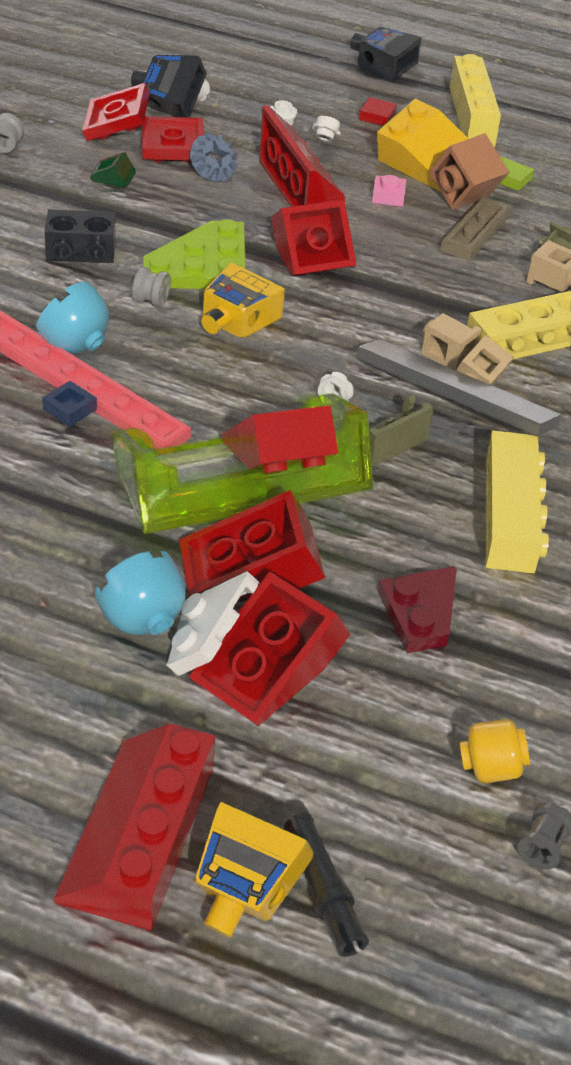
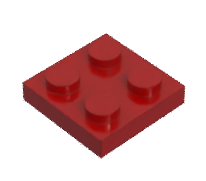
[82,83,150,141]
[142,116,204,162]

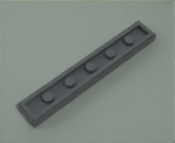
[356,339,561,436]

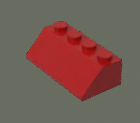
[259,105,345,207]
[54,723,216,931]

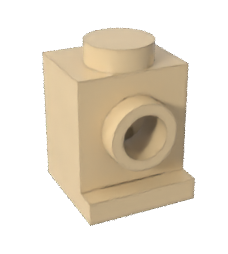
[527,240,571,292]
[421,313,482,370]
[456,335,514,386]

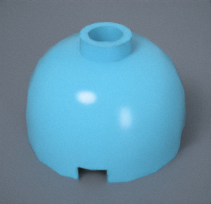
[36,281,110,354]
[95,551,185,635]

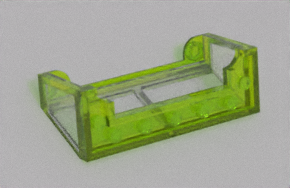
[112,393,373,534]

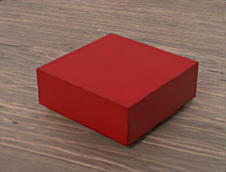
[359,97,397,126]

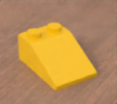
[377,99,469,192]

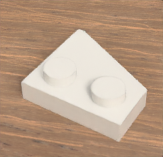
[166,571,259,676]

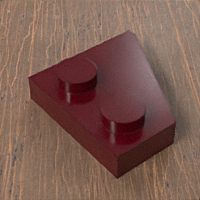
[377,566,457,653]

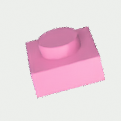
[372,175,407,207]

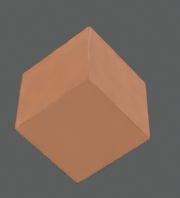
[429,133,510,211]

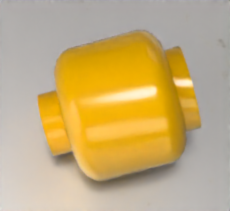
[460,719,531,783]

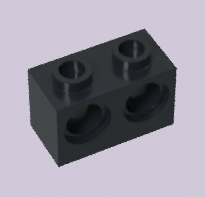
[44,209,116,263]

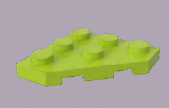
[143,219,245,289]

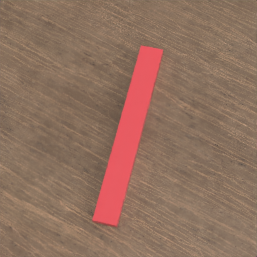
[0,310,191,456]

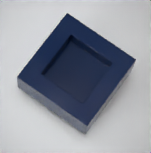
[42,381,97,427]

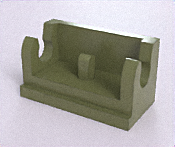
[346,395,434,468]

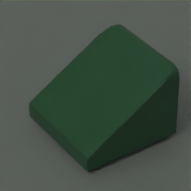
[90,152,136,187]

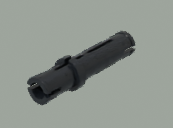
[283,813,369,957]

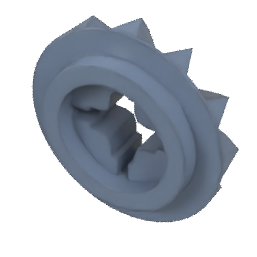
[190,132,238,182]

